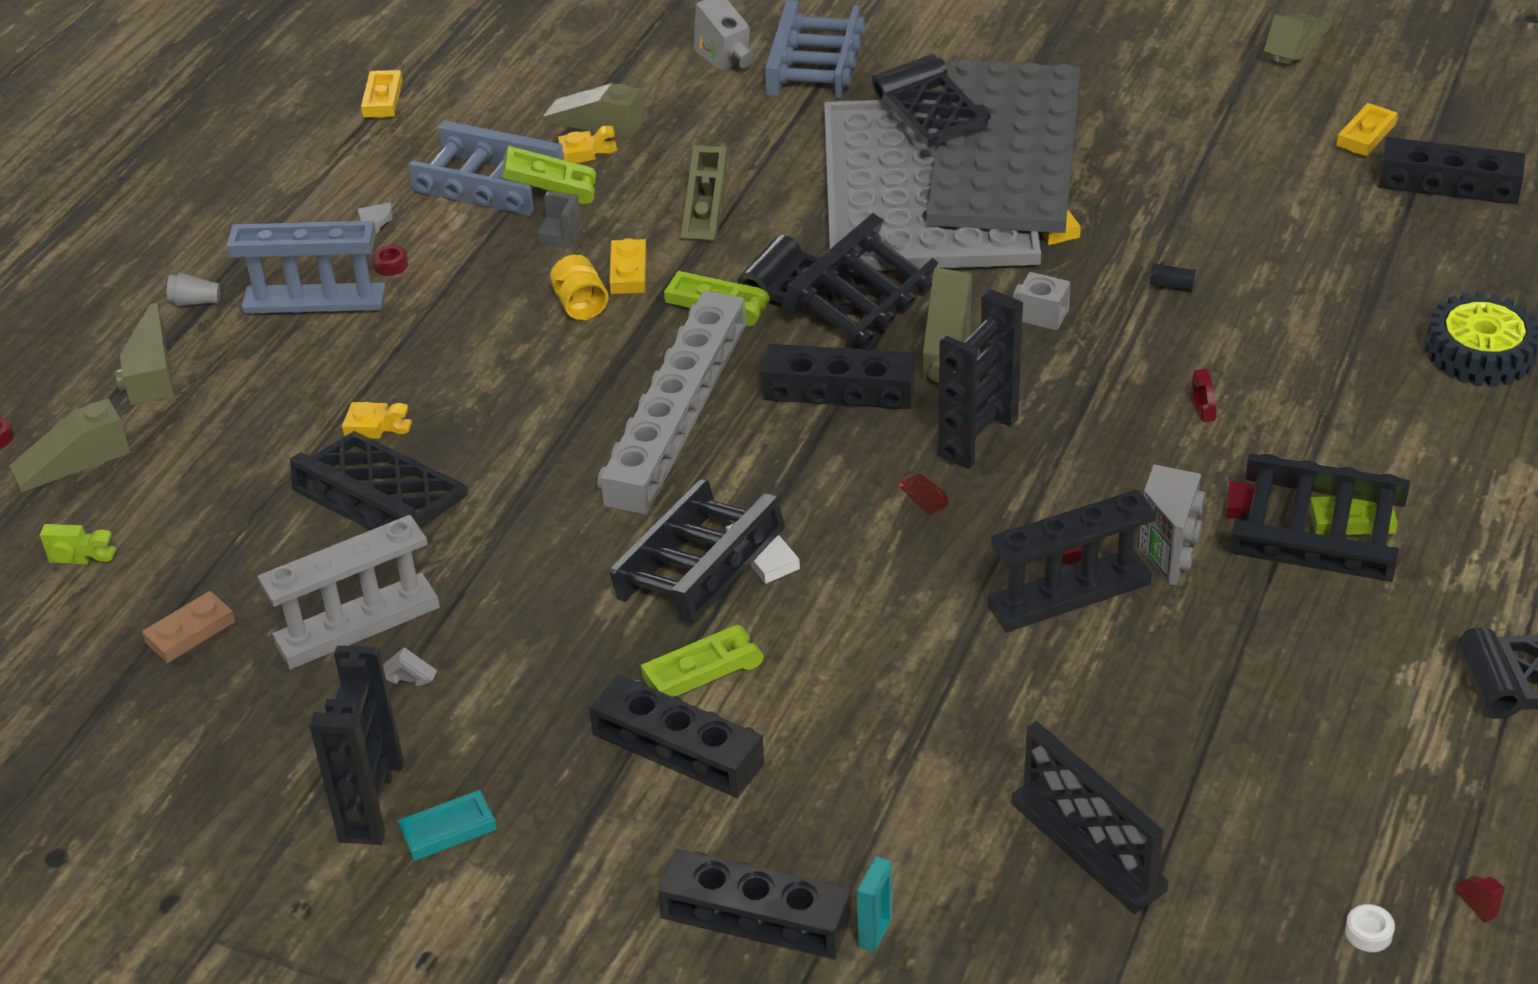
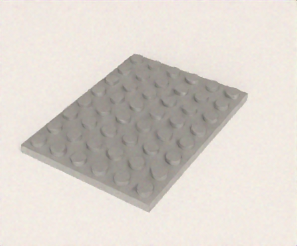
[824,99,1041,272]

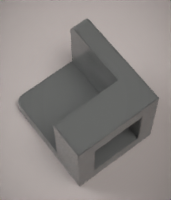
[538,191,582,248]

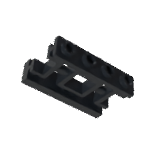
[309,645,404,845]

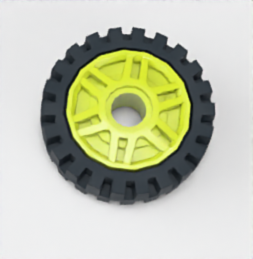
[1425,292,1538,387]

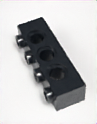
[1378,137,1525,205]
[762,344,915,409]
[589,674,765,799]
[658,848,851,960]

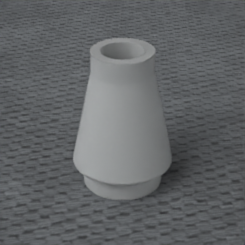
[167,272,220,307]

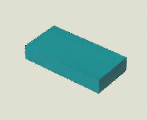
[397,790,497,861]
[857,856,893,952]

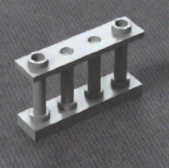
[257,515,440,670]

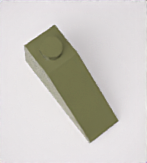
[1264,13,1332,64]
[543,83,644,139]
[681,145,732,243]
[923,267,972,384]
[115,303,174,405]
[9,398,130,493]

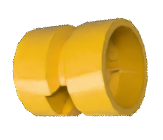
[550,255,609,320]

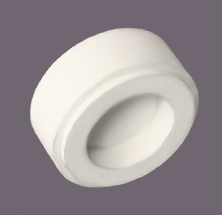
[1345,904,1395,952]

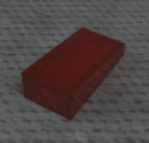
[900,473,949,515]

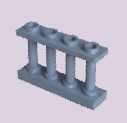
[765,0,865,99]
[408,121,564,216]
[226,221,386,314]

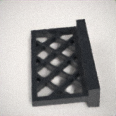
[290,431,468,530]
[1012,721,1169,915]

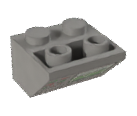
[1139,464,1206,586]

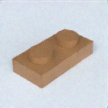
[142,591,235,663]

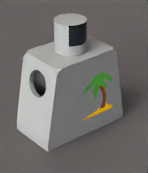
[694,0,755,71]

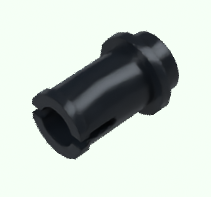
[1150,261,1196,292]

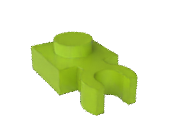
[40,524,116,564]

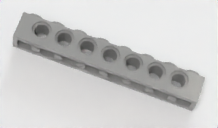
[597,291,746,515]

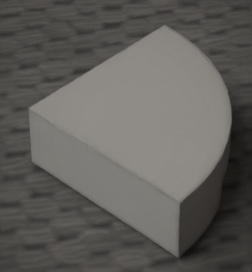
[358,202,393,234]
[383,647,437,686]

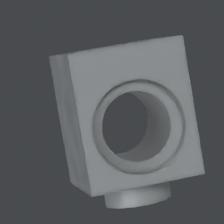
[1013,272,1071,330]

